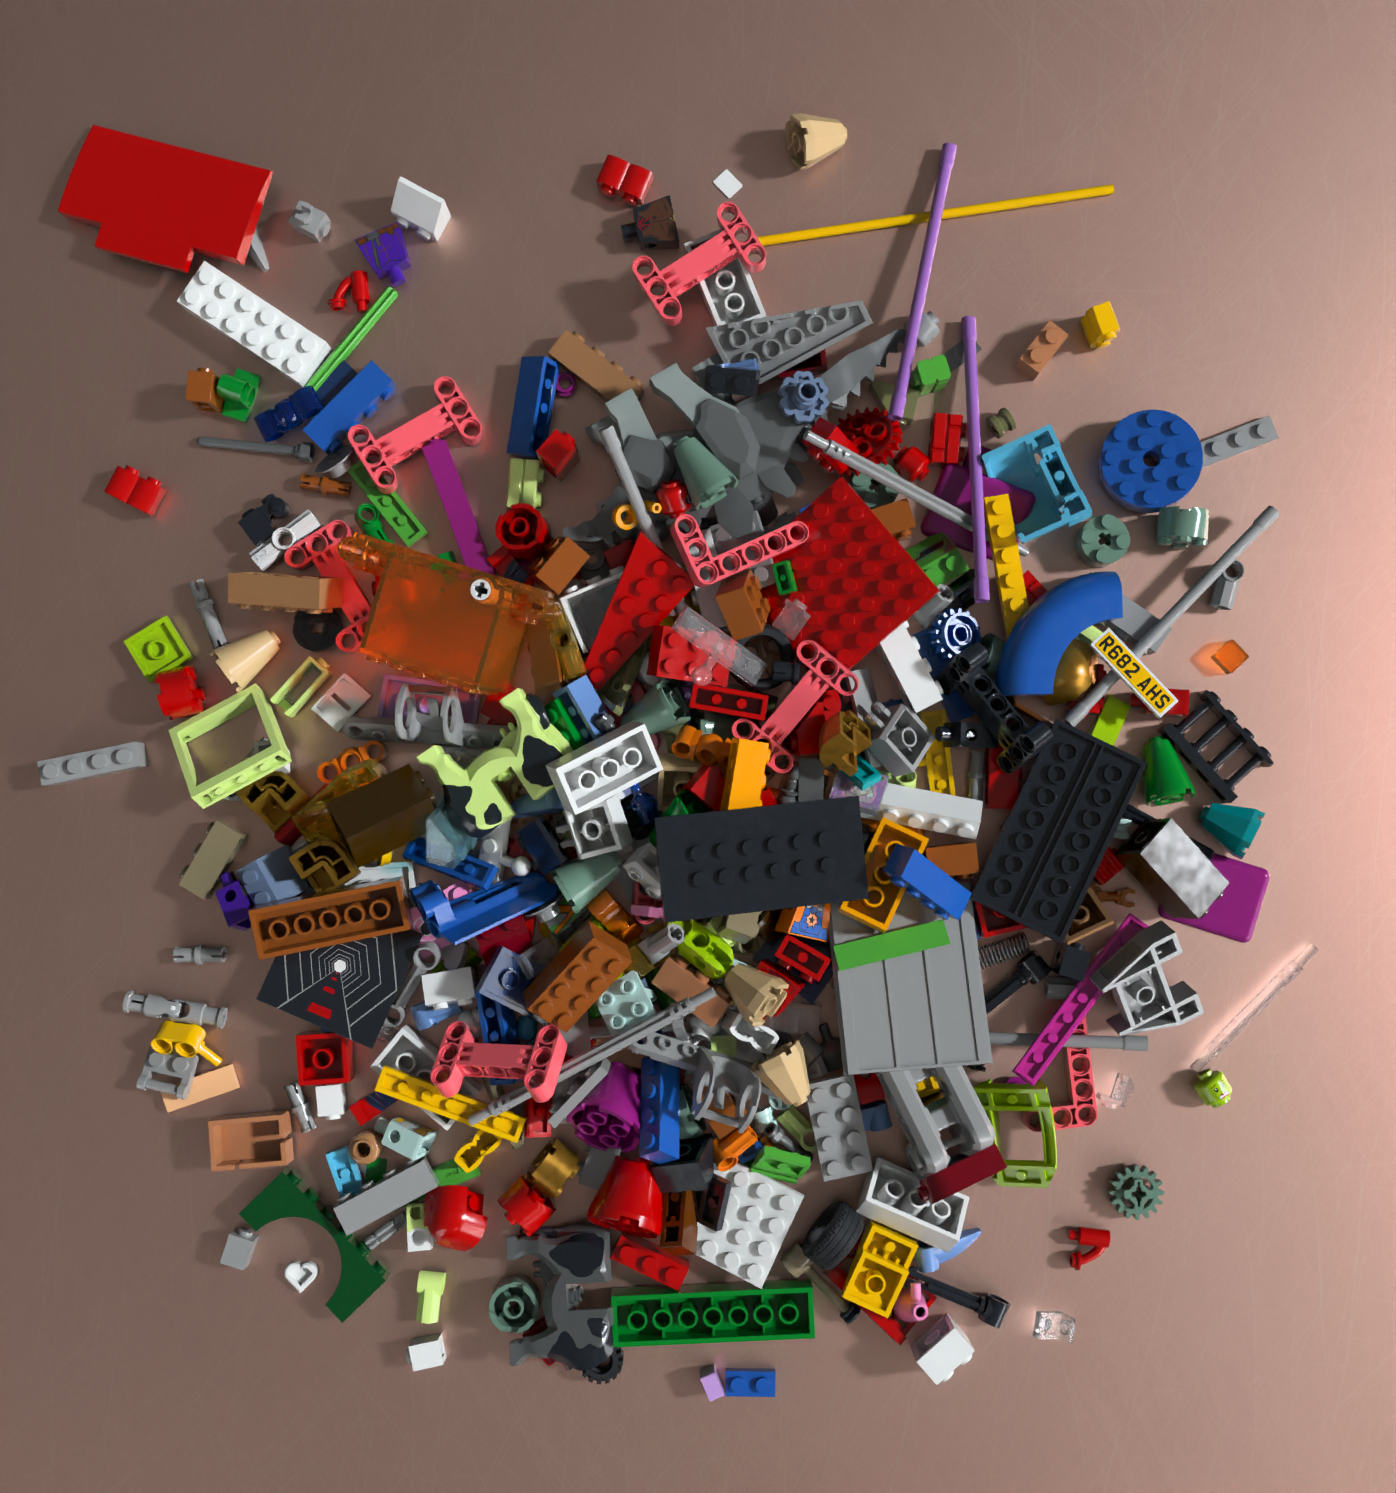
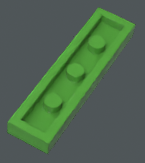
[347,458,428,548]

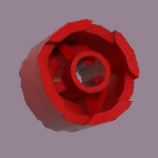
[495,503,552,560]
[155,665,206,720]
[497,1175,556,1237]

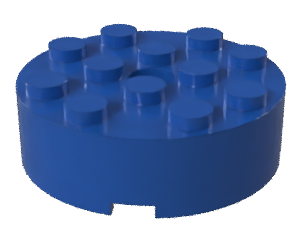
[1098,410,1203,513]

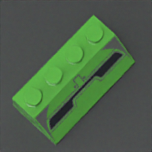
[906,532,969,586]

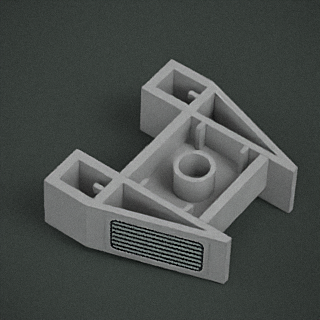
[1089,920,1204,1036]

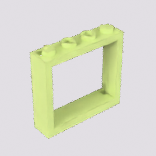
[168,683,292,809]

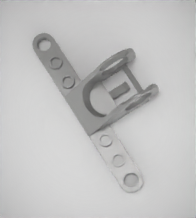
[343,683,510,749]
[628,1032,807,1134]

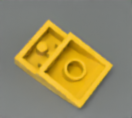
[841,1219,918,1318]

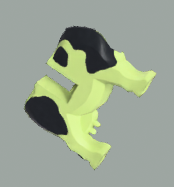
[416,688,573,839]

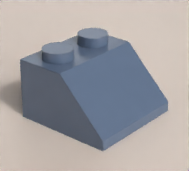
[236,844,312,906]

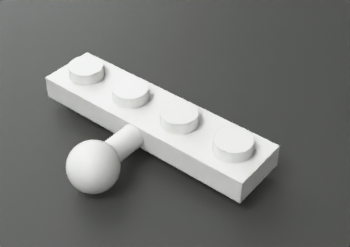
[475,818,531,900]

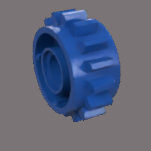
[930,608,981,661]

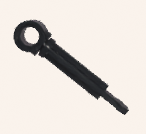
[984,950,1052,1014]
[904,1265,1011,1328]

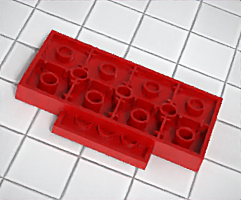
[58,125,273,273]

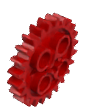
[836,407,903,476]

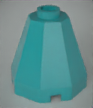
[1198,803,1265,859]

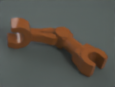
[1090,880,1136,908]

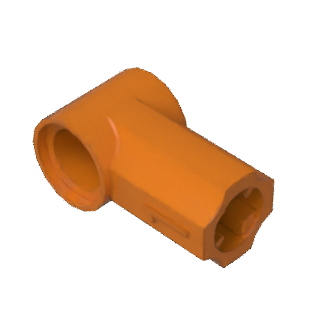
[713,1125,758,1172]

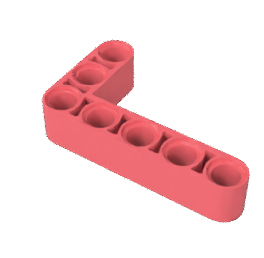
[670,514,809,588]
[1021,1005,1097,1132]

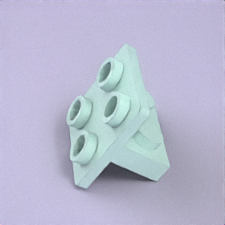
[595,970,657,1037]

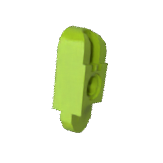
[667,919,734,979]

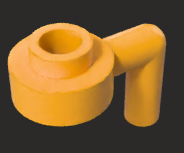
[612,500,662,530]

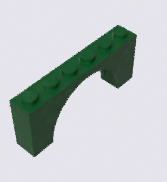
[239,1167,390,1323]

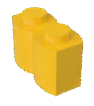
[1080,301,1120,350]
[454,1129,502,1173]

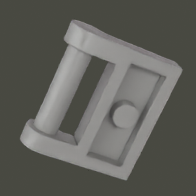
[136,1045,200,1100]

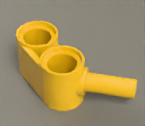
[151,1021,222,1067]

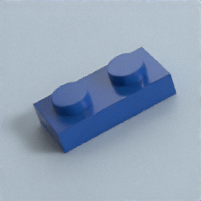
[725,1368,776,1397]

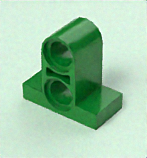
[217,368,262,424]

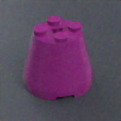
[567,1061,641,1153]

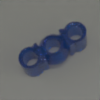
[254,385,324,442]

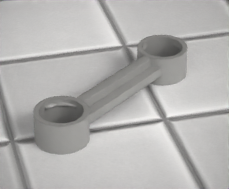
[383,941,442,1028]

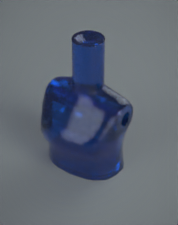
[629,783,660,826]

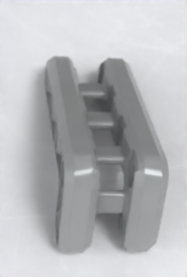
[876,1066,996,1177]

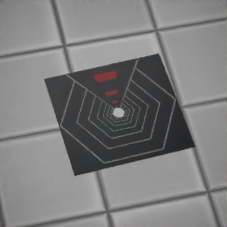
[256,886,423,1049]

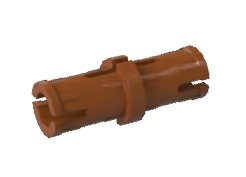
[299,473,352,498]

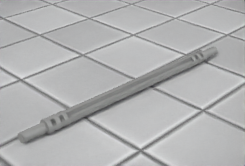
[803,430,1029,557]
[468,987,717,1126]

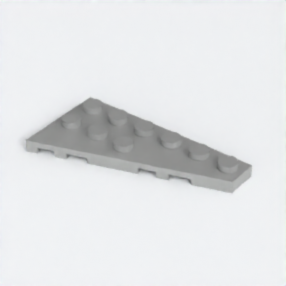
[706,300,873,385]

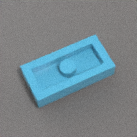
[325,1144,364,1197]

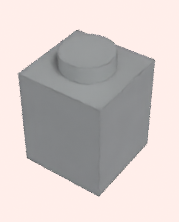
[220,1227,259,1271]

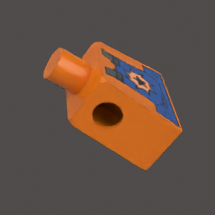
[775,903,831,942]

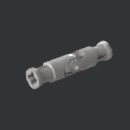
[123,990,228,1029]

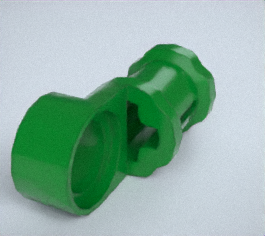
[354,503,394,555]

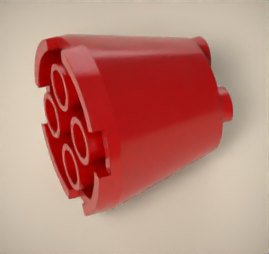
[586,1155,662,1239]

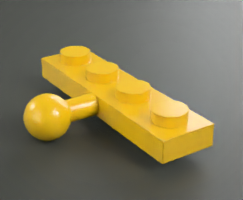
[917,709,956,796]

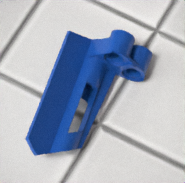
[410,872,559,945]

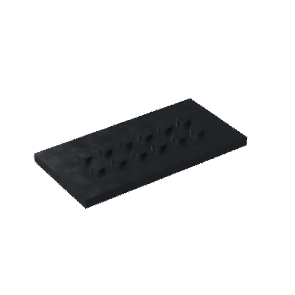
[970,718,1148,944]
[653,796,869,923]

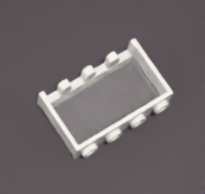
[560,565,676,653]

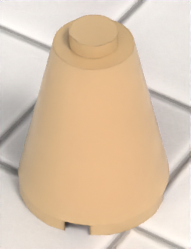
[208,629,281,693]

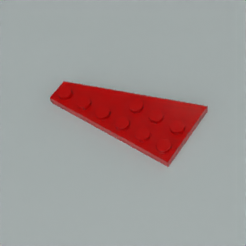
[580,531,695,690]

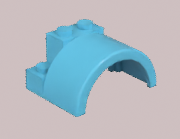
[982,424,1092,544]

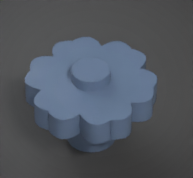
[778,371,829,424]

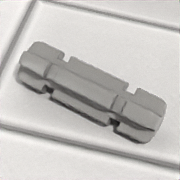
[364,1211,407,1250]

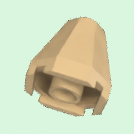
[785,113,847,170]
[724,964,789,1026]
[751,1040,811,1107]

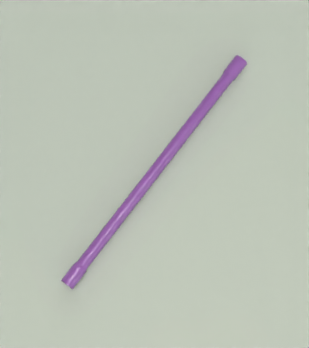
[888,143,957,421]
[961,316,990,603]

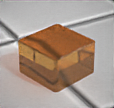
[1211,639,1249,674]

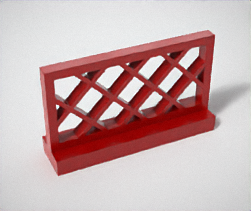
[822,1228,937,1346]

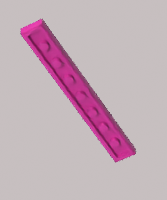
[1012,913,1149,1087]

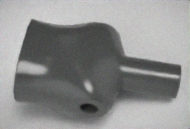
[818,1023,843,1072]

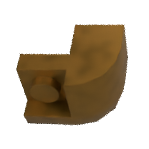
[1042,639,1098,706]
[819,710,872,777]
[236,771,310,834]
[289,840,361,893]

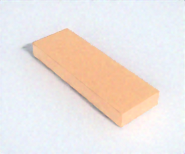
[161,1063,240,1113]

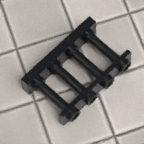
[1157,690,1274,803]

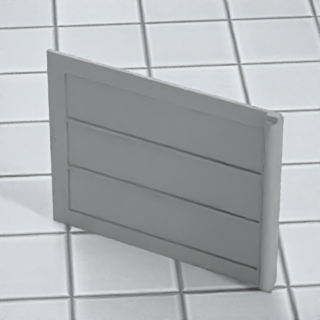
[828,882,993,1075]

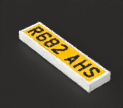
[1089,628,1179,719]

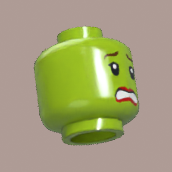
[1194,1068,1232,1108]

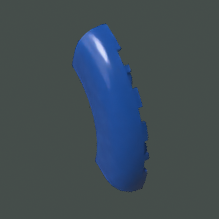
[995,571,1123,696]

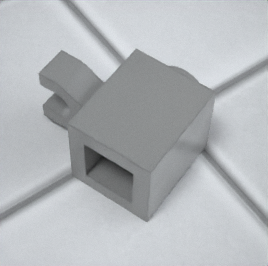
[288,200,331,242]

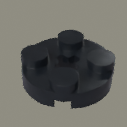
[292,609,344,653]

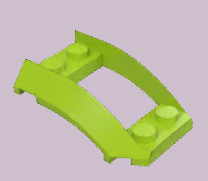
[973,1079,1057,1188]

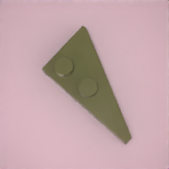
[596,632,653,716]

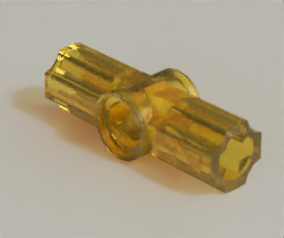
[541,601,587,679]

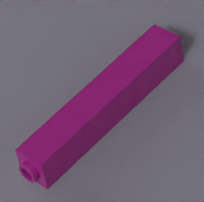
[422,438,498,583]

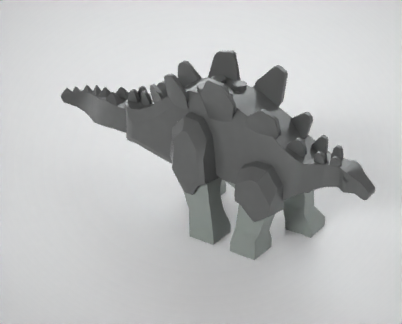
[562,328,906,551]

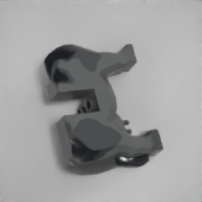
[506,1222,614,1371]

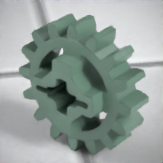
[1107,1163,1164,1220]

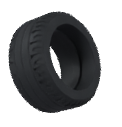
[729,625,794,691]
[802,1201,864,1270]

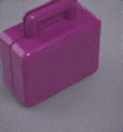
[920,446,1036,560]
[1158,853,1270,943]

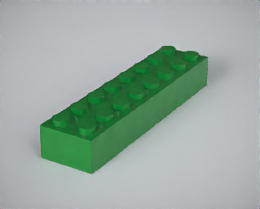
[611,1279,815,1347]

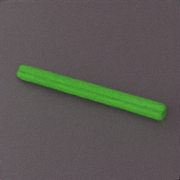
[297,286,398,404]

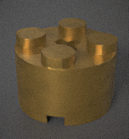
[524,1138,580,1199]

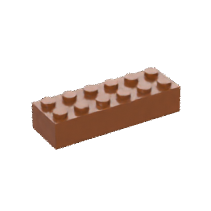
[248,876,413,960]

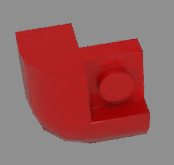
[424,1185,488,1252]

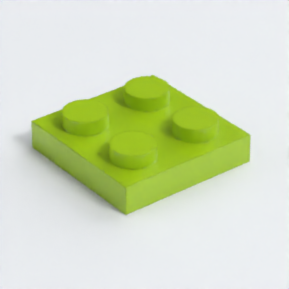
[123,615,193,684]

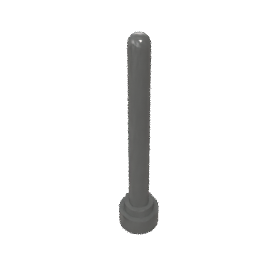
[197,436,315,462]

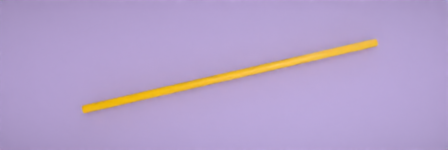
[757,184,1114,246]

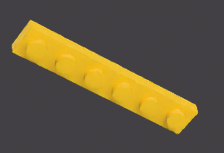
[983,494,1029,640]
[375,1065,527,1143]

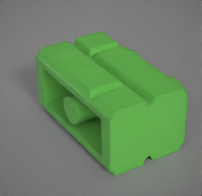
[909,354,951,397]

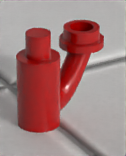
[327,270,370,313]
[1068,1226,1111,1270]

